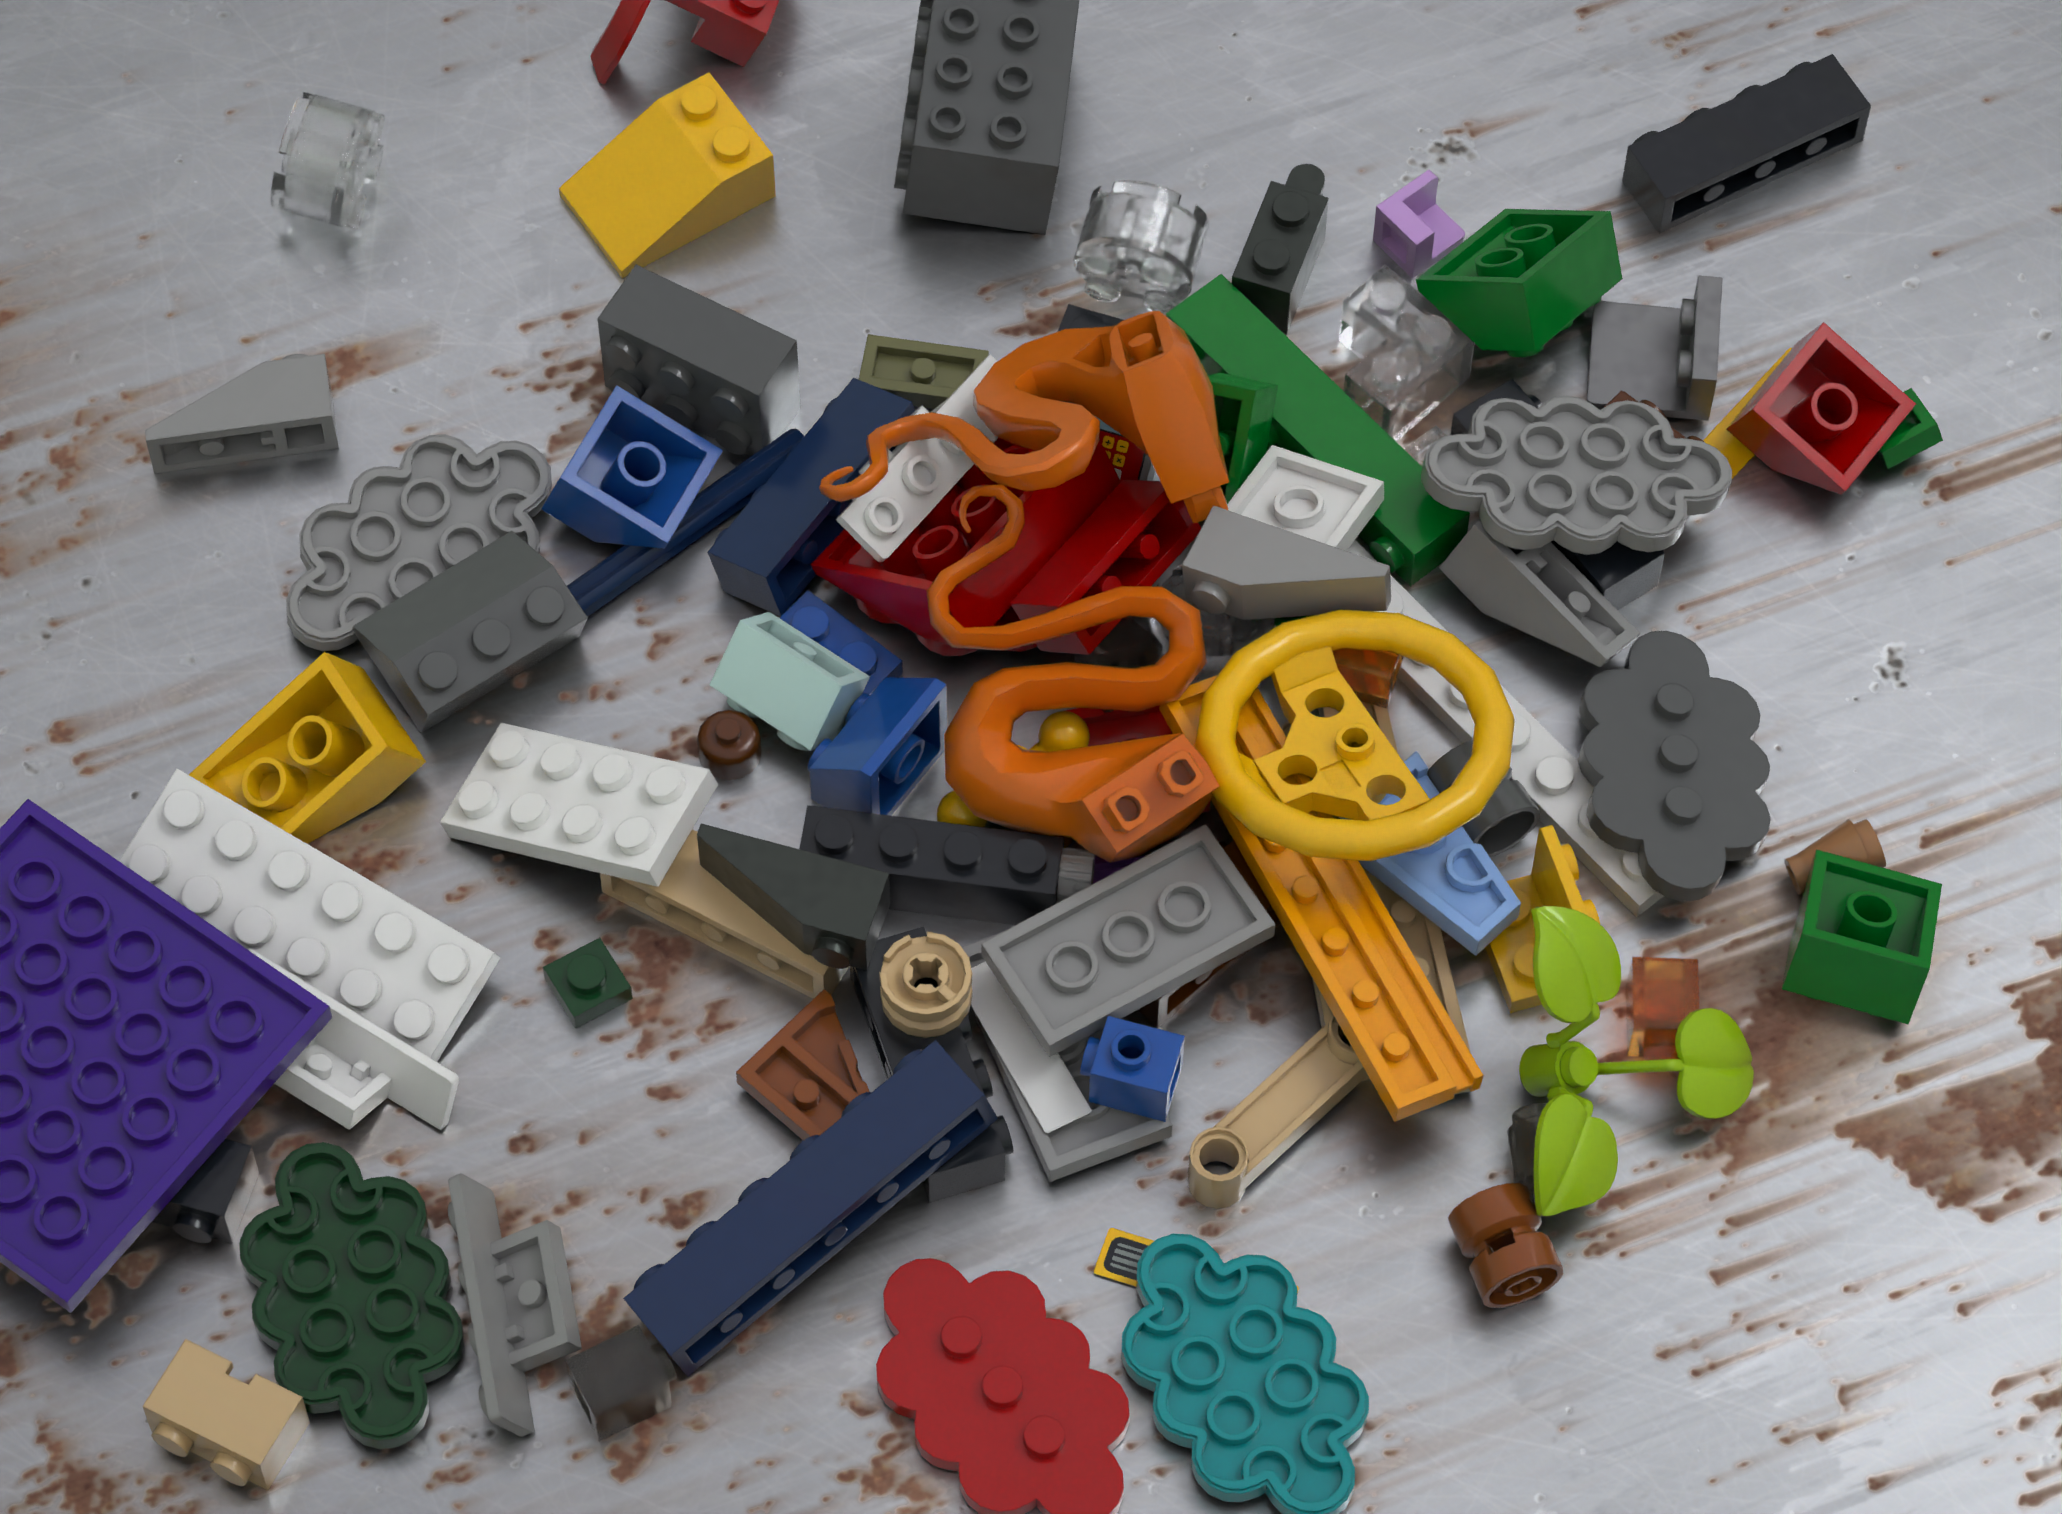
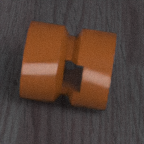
[1448,1183,1564,1308]

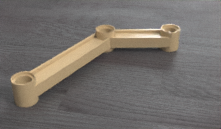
[1188,721,1370,1209]

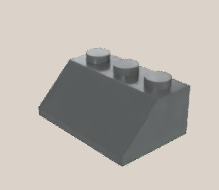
[352,531,588,733]

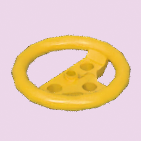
[1195,609,1515,861]

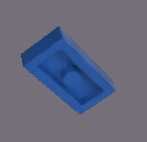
[780,590,903,695]

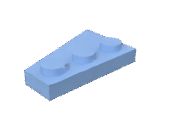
[1340,751,1521,956]

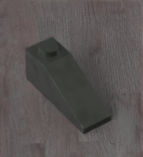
[697,824,890,970]

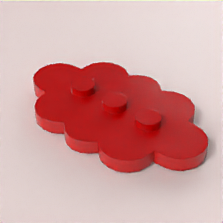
[876,1258,1130,1514]

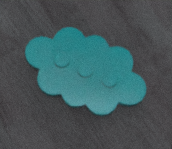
[1121,1233,1369,1514]

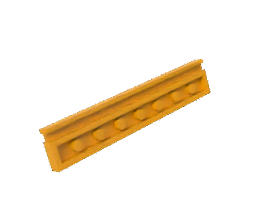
[1159,675,1484,1122]

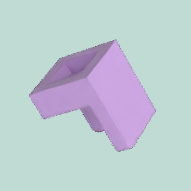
[1373,170,1465,279]

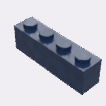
[707,378,915,616]

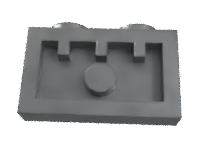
[1586,275,1723,421]

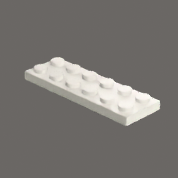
[119,769,501,1062]

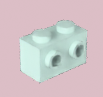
[709,612,870,751]

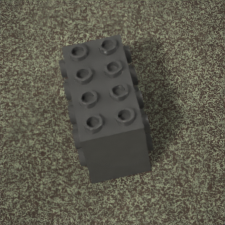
[894,0,1079,235]

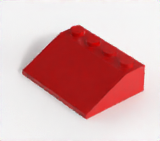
[811,437,1121,650]

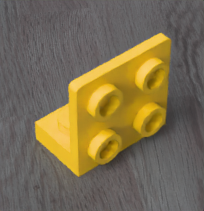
[1485,825,1600,1013]

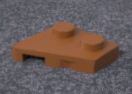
[736,989,870,1141]

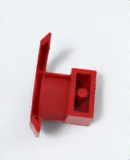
[590,0,779,85]

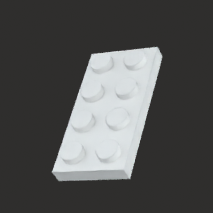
[440,723,718,887]

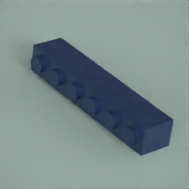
[623,1040,998,1377]

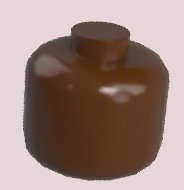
[697,710,762,781]

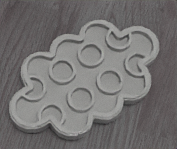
[1421,396,1732,555]
[286,434,552,651]

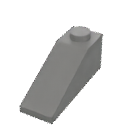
[145,354,339,474]
[1182,505,1391,620]
[1439,520,1640,667]

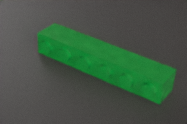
[1166,274,1470,587]

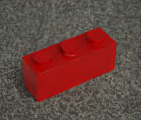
[1010,480,1201,655]

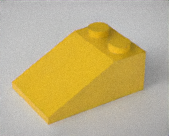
[559,72,776,279]
[189,652,426,844]

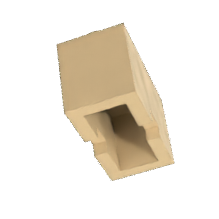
[143,1339,310,1490]

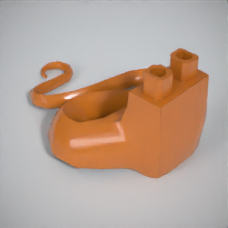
[819,311,1229,523]
[927,484,1220,863]

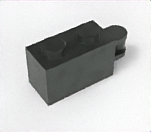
[1232,164,1329,334]

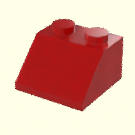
[1726,322,1916,495]

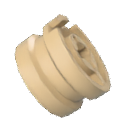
[879,931,972,1038]

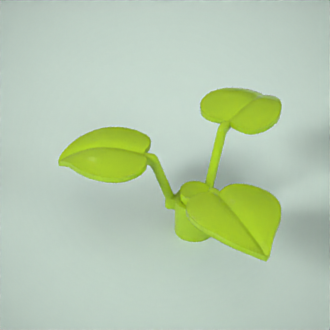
[1519,906,1754,1217]

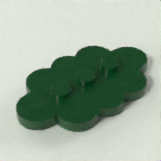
[239,1142,465,1449]

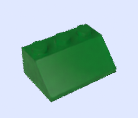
[1416,209,1623,357]

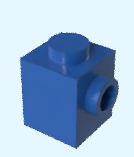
[1080,1016,1185,1122]

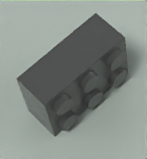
[597,264,801,456]

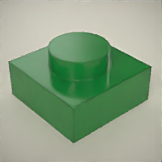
[1877,388,1943,469]

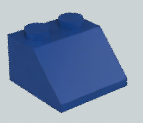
[541,385,723,549]
[808,677,947,816]

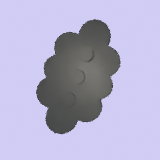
[1578,631,1770,902]

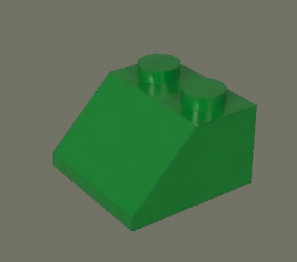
[1782,849,1942,1024]

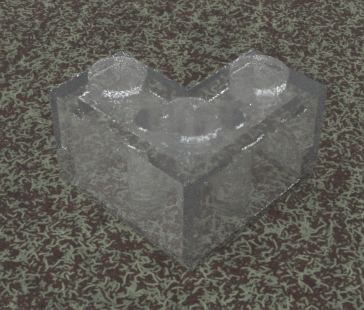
[1339,265,1474,442]

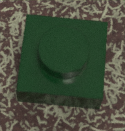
[543,937,633,1029]

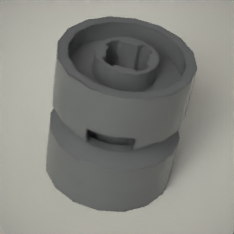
[1427,740,1540,857]

